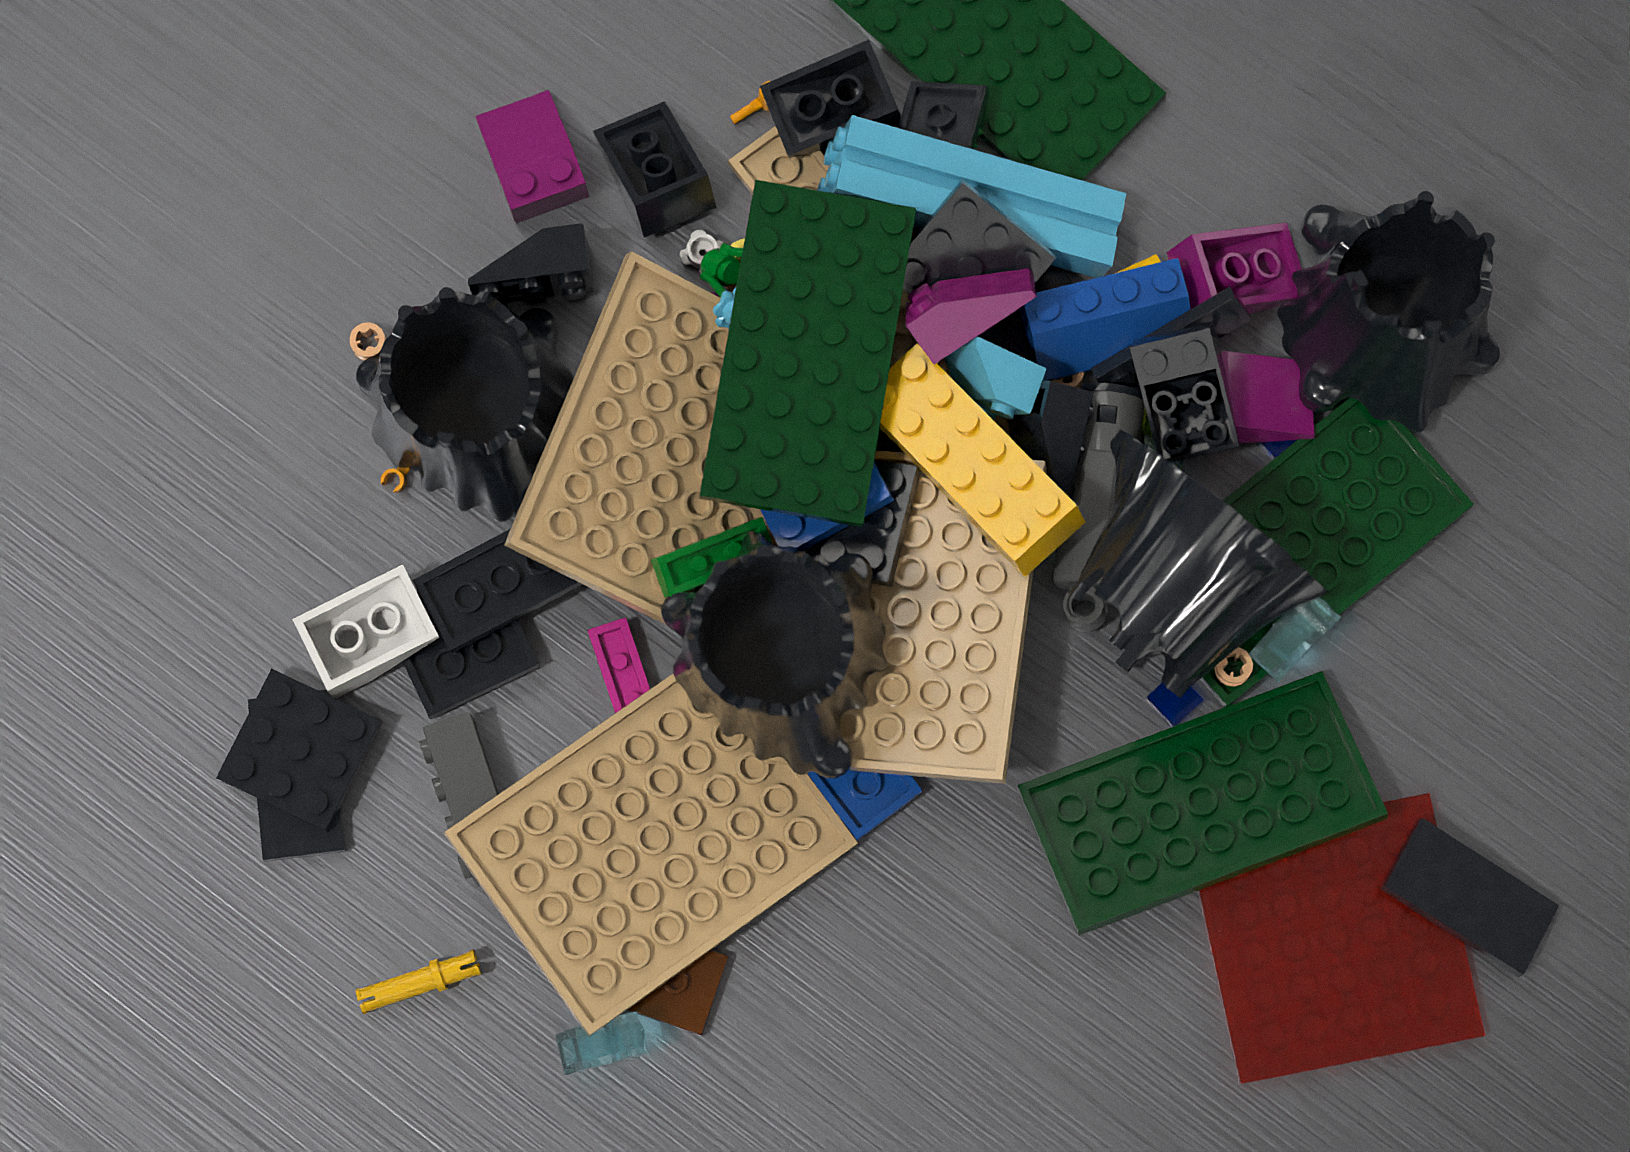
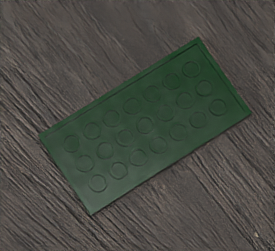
[829,0,1166,181]
[699,180,916,527]
[1200,398,1474,707]
[1017,671,1388,936]

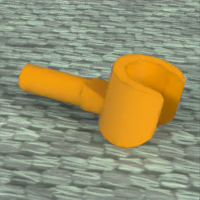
[729,81,770,125]
[380,467,410,493]

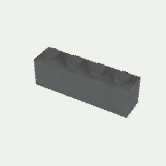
[419,711,499,887]

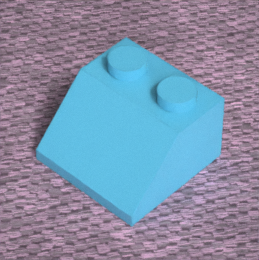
[944,337,1046,420]

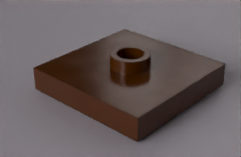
[627,950,729,1036]

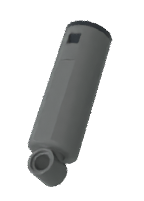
[1052,383,1147,633]

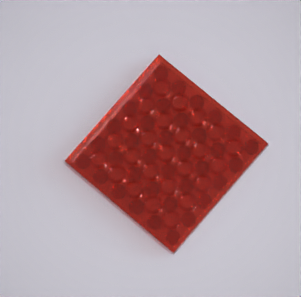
[1197,793,1485,1085]

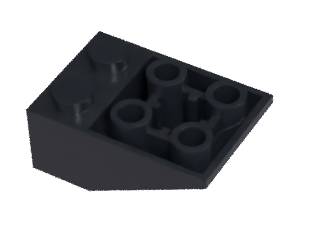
[468,223,594,307]
[1130,321,1240,463]
[1007,380,1094,500]

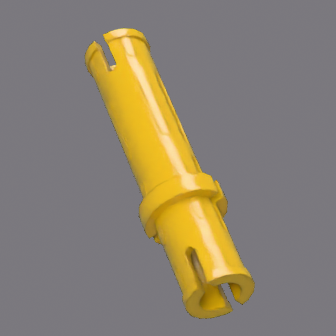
[355,949,482,1014]

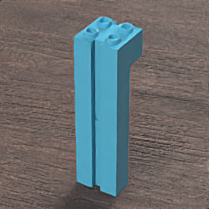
[817,115,1126,278]

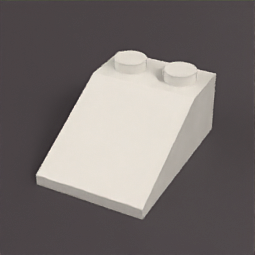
[292,564,439,698]

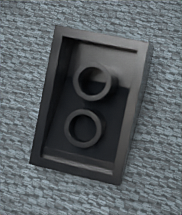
[760,39,901,158]
[593,101,716,238]

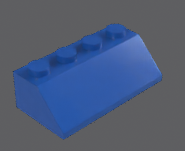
[1019,258,1190,381]

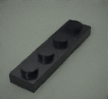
[1091,286,1252,388]

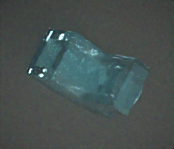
[1248,598,1341,682]
[556,1012,646,1075]

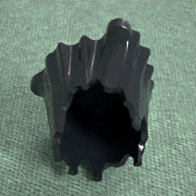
[1277,191,1500,433]
[356,287,573,522]
[1069,429,1327,699]
[661,531,887,779]

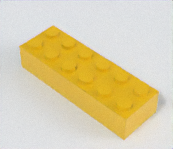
[880,344,1086,578]

